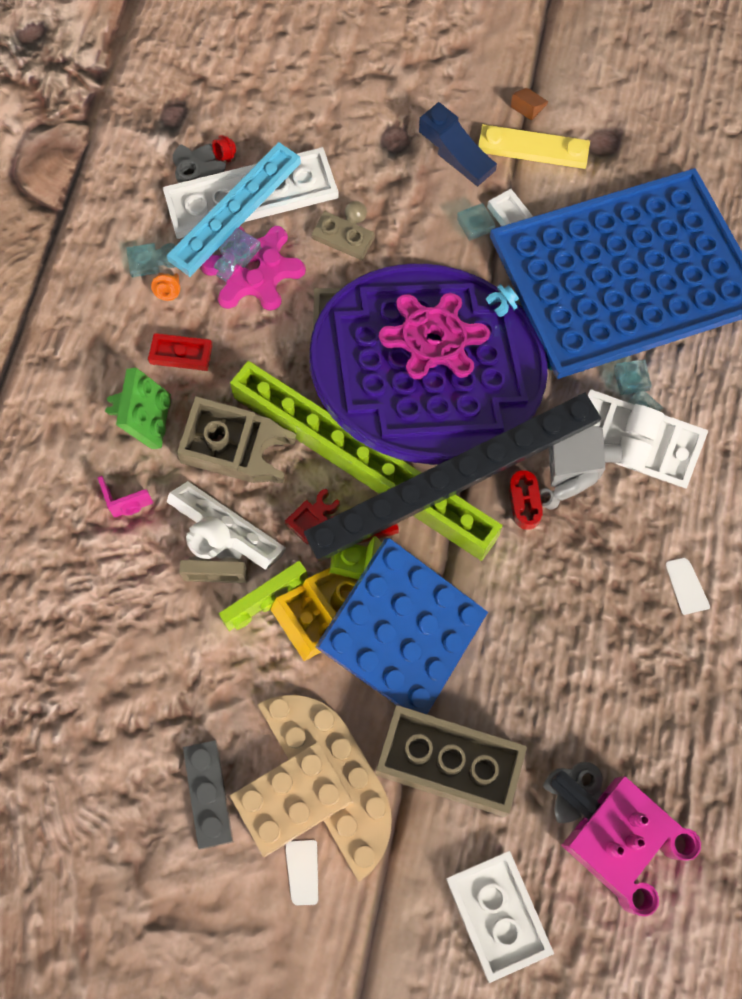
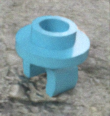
[486,284,519,317]

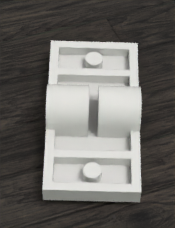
[588,389,708,488]

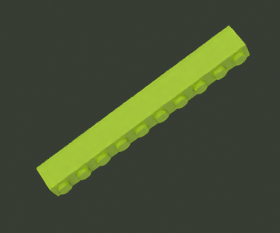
[230,361,503,561]

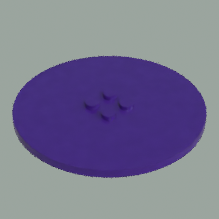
[309,264,548,465]

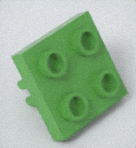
[105,368,171,449]

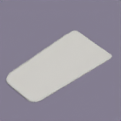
[666,558,710,615]
[286,840,318,906]

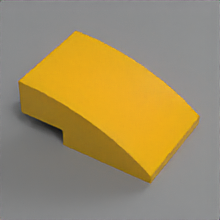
[270,568,358,661]

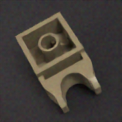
[177,396,296,483]

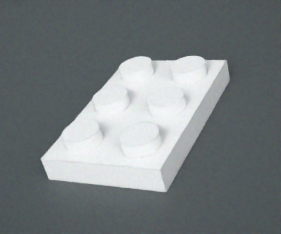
[446,851,554,983]

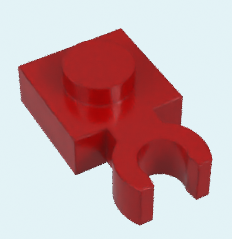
[285,489,340,545]

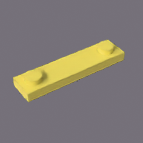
[478,124,590,169]

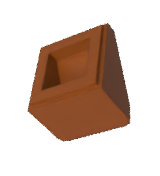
[510,88,548,121]

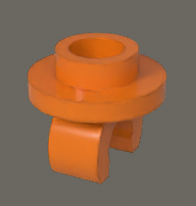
[151,272,181,301]

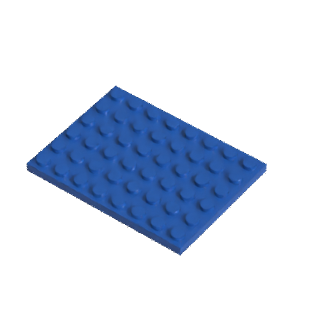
[490,168,742,379]

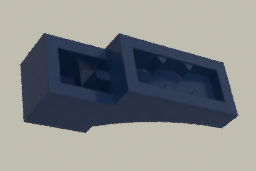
[419,102,497,187]

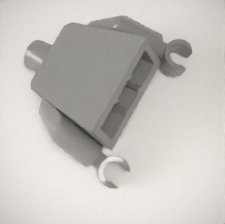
[540,425,622,510]

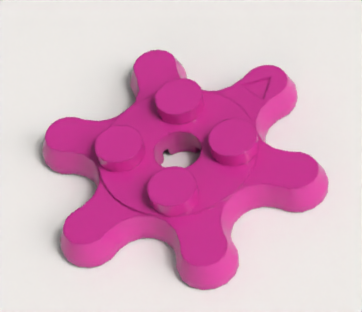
[201,226,306,311]
[379,293,490,380]

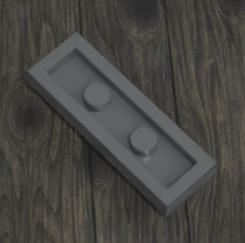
[183,740,234,850]

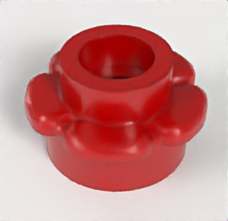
[212,135,236,162]

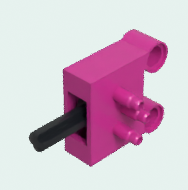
[550,770,701,916]

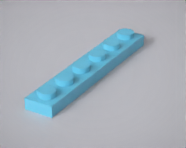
[167,142,301,277]

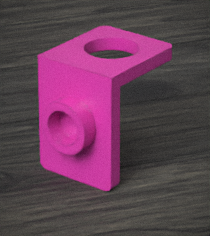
[97,476,153,518]

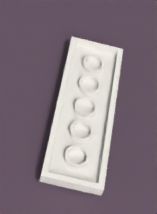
[163,147,339,239]

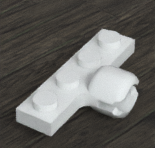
[167,481,286,570]

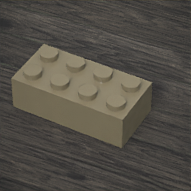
[376,705,527,817]

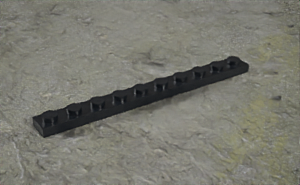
[304,392,601,562]

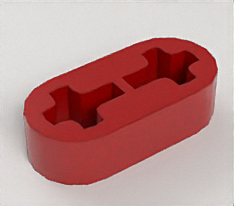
[509,470,543,530]

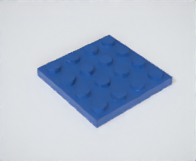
[315,538,488,714]

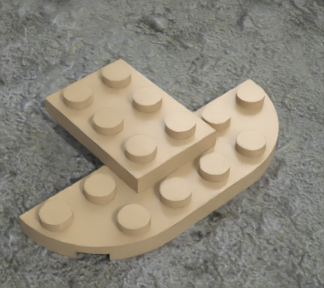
[230,695,392,882]

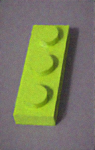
[218,560,308,631]

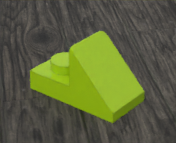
[329,536,382,580]

